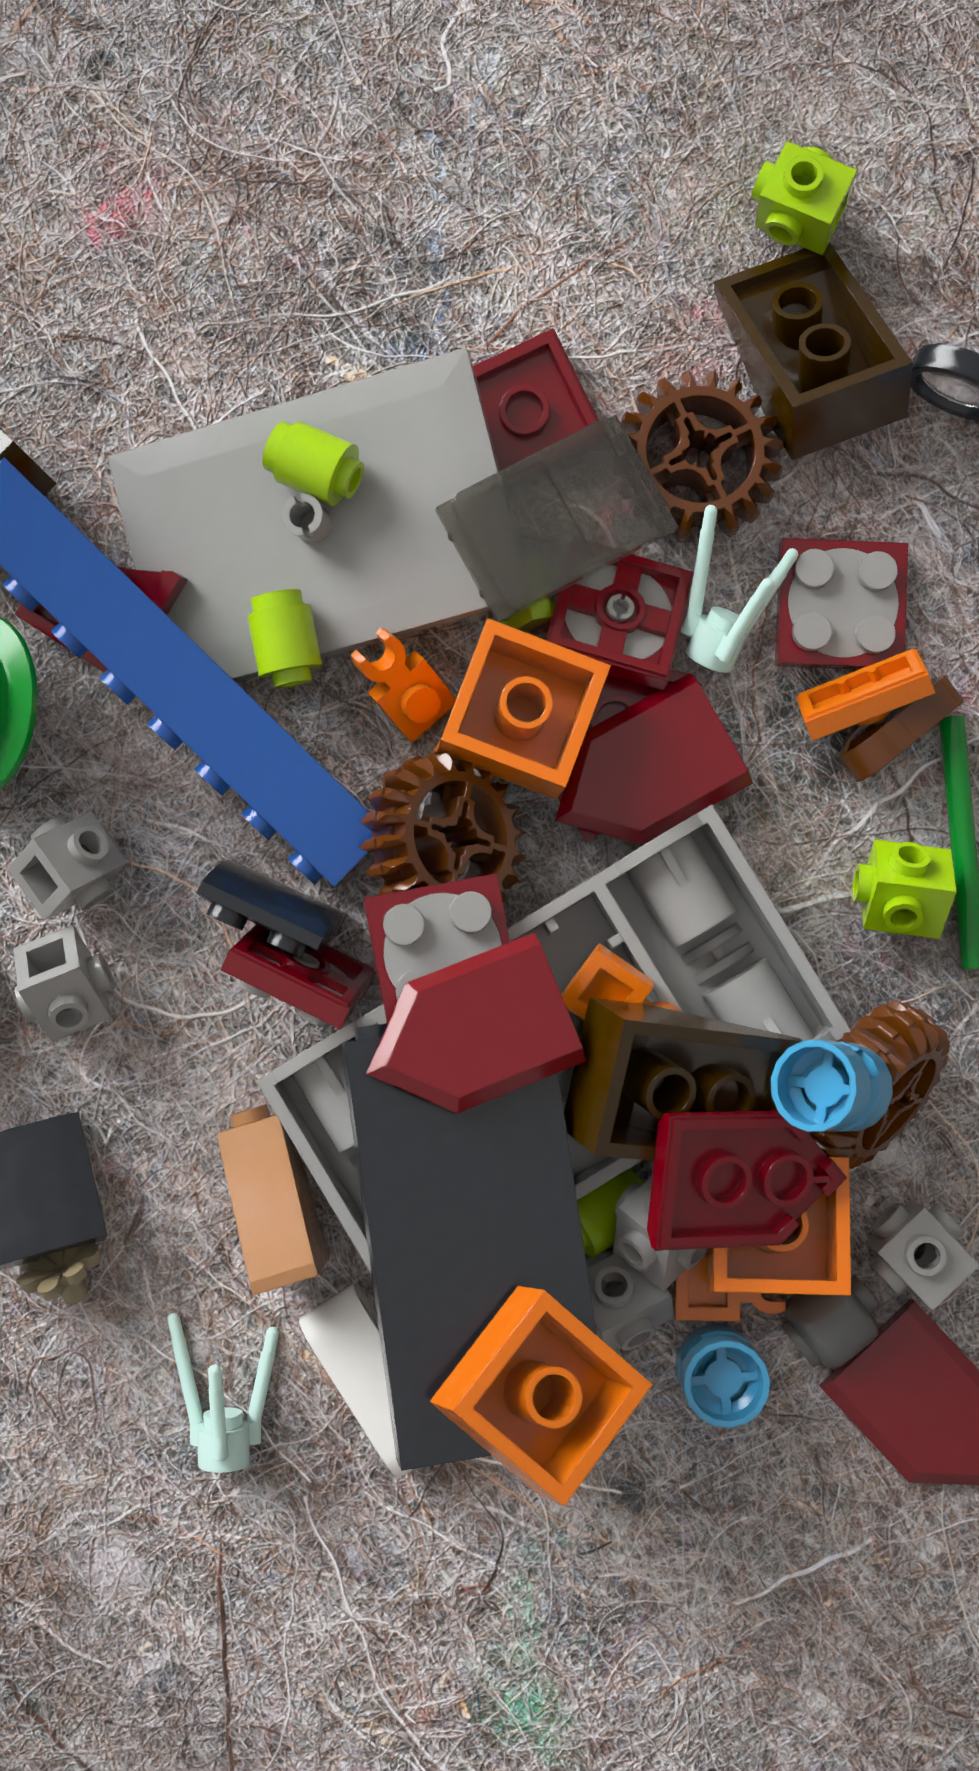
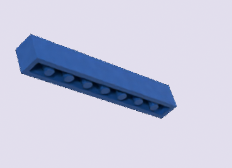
[0,457,372,887]

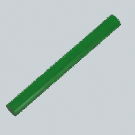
[939,716,979,969]

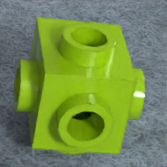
[751,141,857,255]
[852,839,956,939]

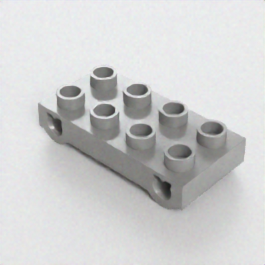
[256,805,851,1273]

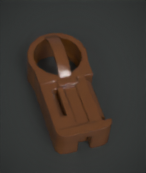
[837,675,964,782]

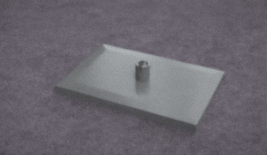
[108,347,532,682]

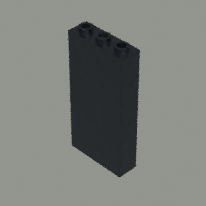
[341,1023,597,1471]

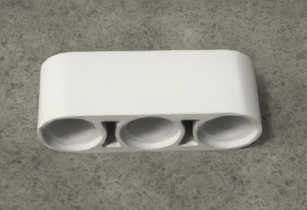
[299,1283,412,1478]

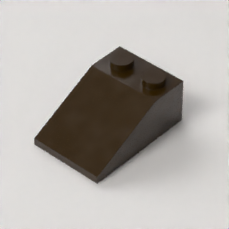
[714,242,913,460]
[564,997,803,1161]

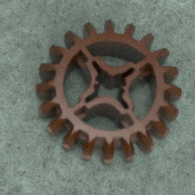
[612,370,783,543]
[359,752,526,903]
[810,1000,950,1169]

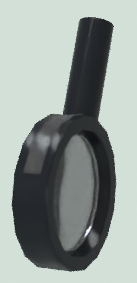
[911,343,979,421]

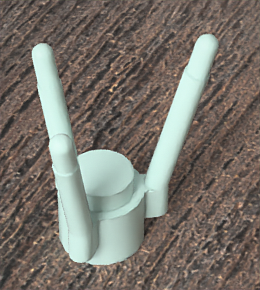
[680,505,798,673]
[168,1313,279,1473]

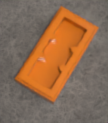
[796,649,935,741]

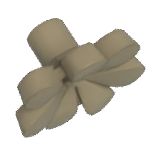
[16,1243,101,1305]

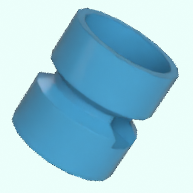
[771,1040,893,1132]
[675,1324,770,1428]

